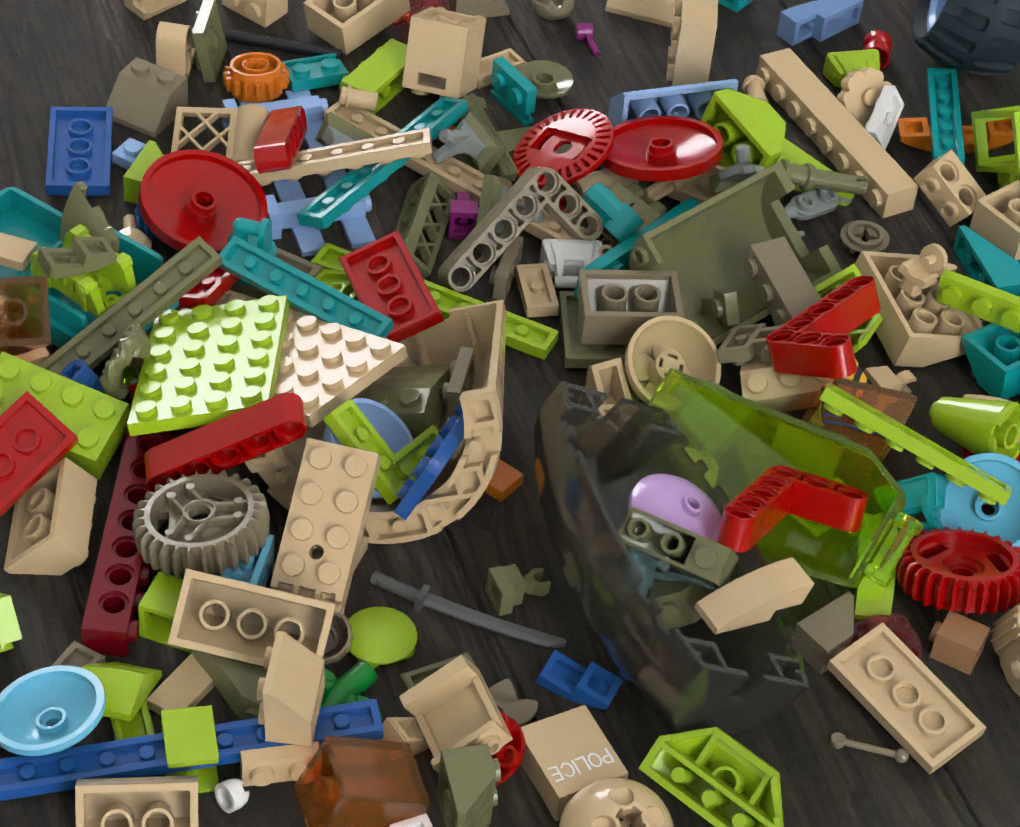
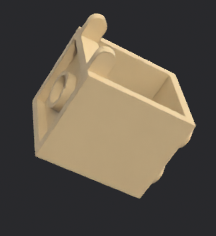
[402,7,486,99]

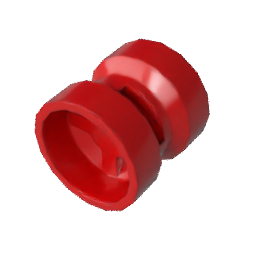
[862,30,892,70]

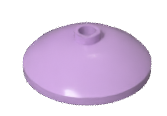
[628,474,722,542]

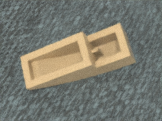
[694,557,814,635]

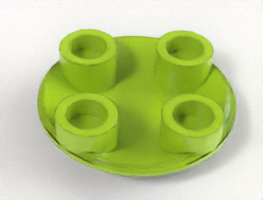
[348,606,417,669]

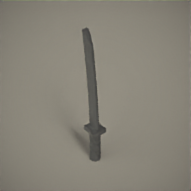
[370,570,566,648]

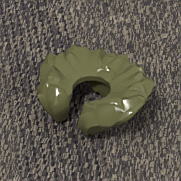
[100,324,151,399]

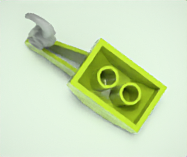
[700,88,856,237]

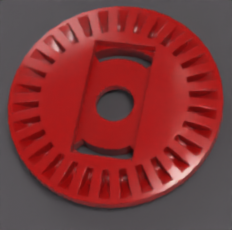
[512,109,615,188]

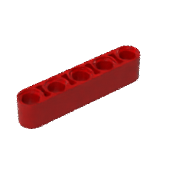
[254,105,307,174]
[144,393,307,493]

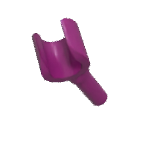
[575,23,600,57]

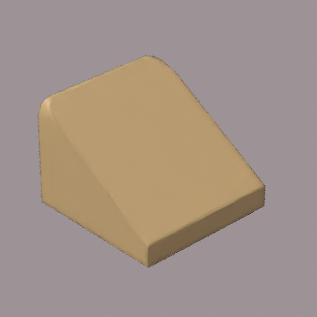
[375,717,430,763]

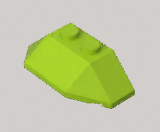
[638,727,784,827]

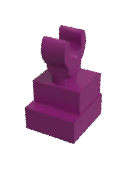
[448,192,479,240]

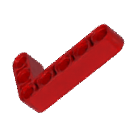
[766,275,881,379]
[717,465,869,553]

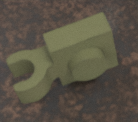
[701,287,740,326]

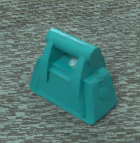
[875,472,947,541]

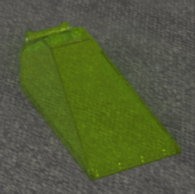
[600,368,923,588]

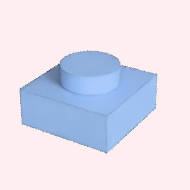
[111,138,146,170]

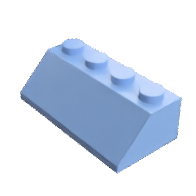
[608,79,739,127]

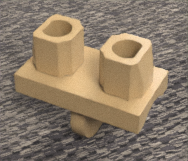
[898,243,958,298]

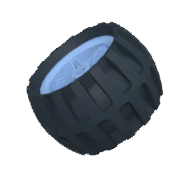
[911,0,1020,75]

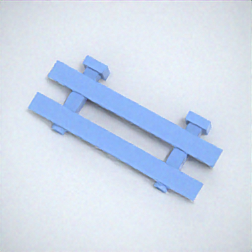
[222,90,376,257]

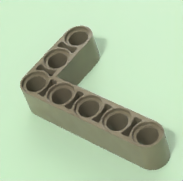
[438,166,603,292]

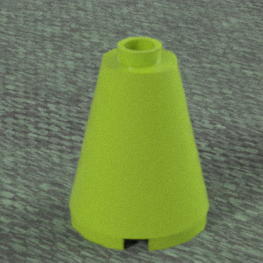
[929,397,1020,459]

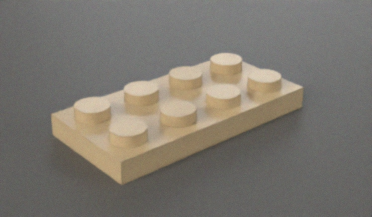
[827,622,987,775]

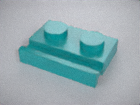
[281,53,349,92]
[490,56,537,126]

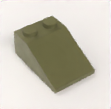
[363,364,450,439]

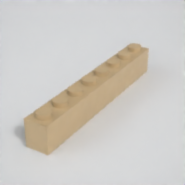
[756,48,919,218]

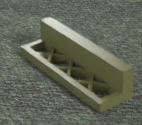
[393,171,457,279]

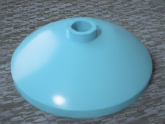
[940,453,1020,548]
[0,665,106,756]

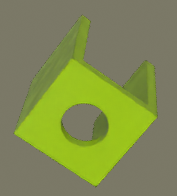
[138,571,194,653]
[161,705,219,793]

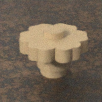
[837,68,892,128]

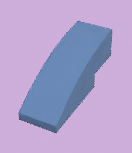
[776,0,864,46]

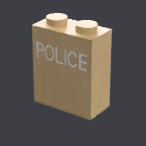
[521,705,628,821]

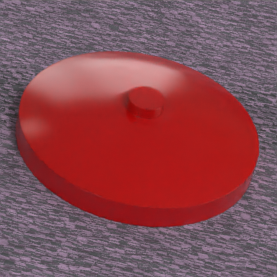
[602,116,723,182]
[138,149,268,254]

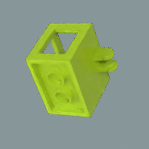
[971,105,1020,189]

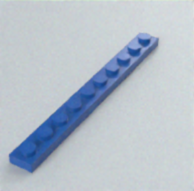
[0,699,383,801]

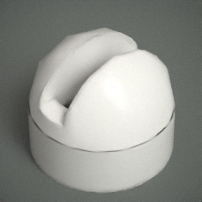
[215,778,250,813]

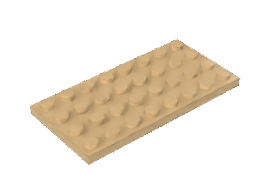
[131,290,408,427]

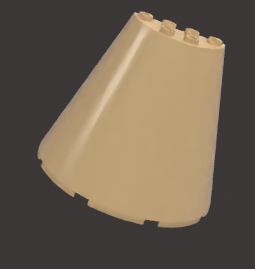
[245,300,506,544]

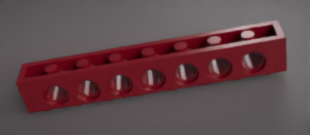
[81,430,179,657]

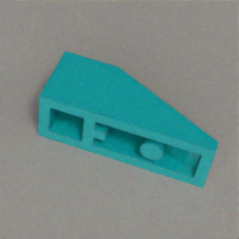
[953,225,1020,297]

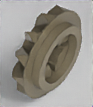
[839,220,890,254]

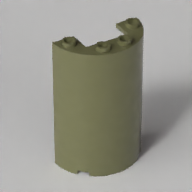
[629,161,842,346]

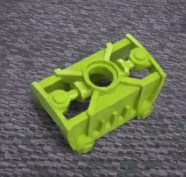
[30,224,136,318]

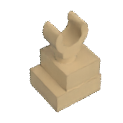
[864,365,917,411]

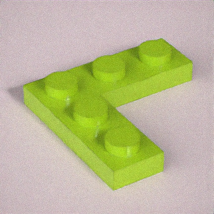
[323,398,443,505]

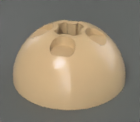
[624,315,721,413]
[559,778,674,827]

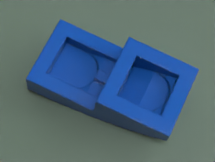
[535,650,624,710]

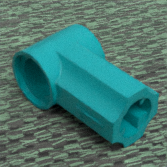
[583,182,645,243]

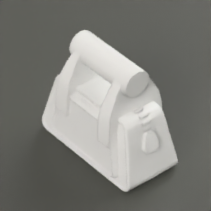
[540,239,602,289]

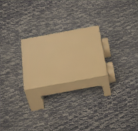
[399,654,513,773]

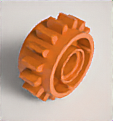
[223,52,289,103]

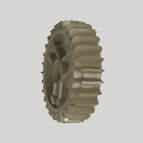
[132,469,270,579]

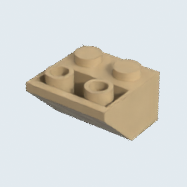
[256,631,325,746]

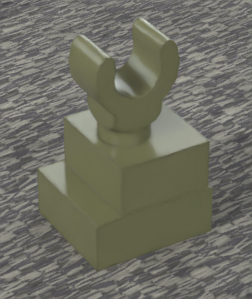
[484,564,551,616]

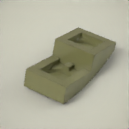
[36,237,117,279]

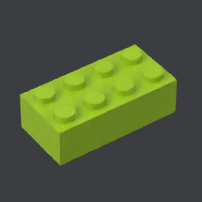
[0,351,130,480]

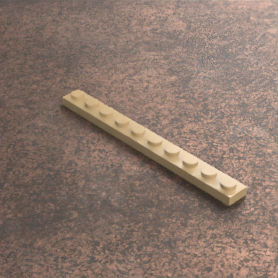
[323,101,587,241]

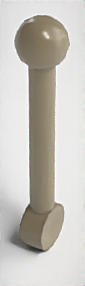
[830,732,909,763]

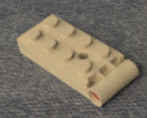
[270,438,382,615]

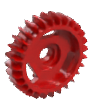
[895,526,1020,617]

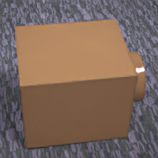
[928,611,990,675]

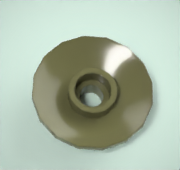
[517,60,574,99]

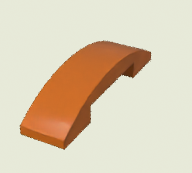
[897,117,1014,153]

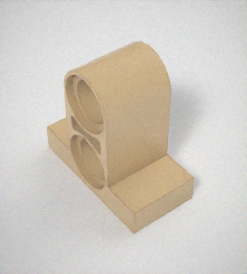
[156,21,196,77]

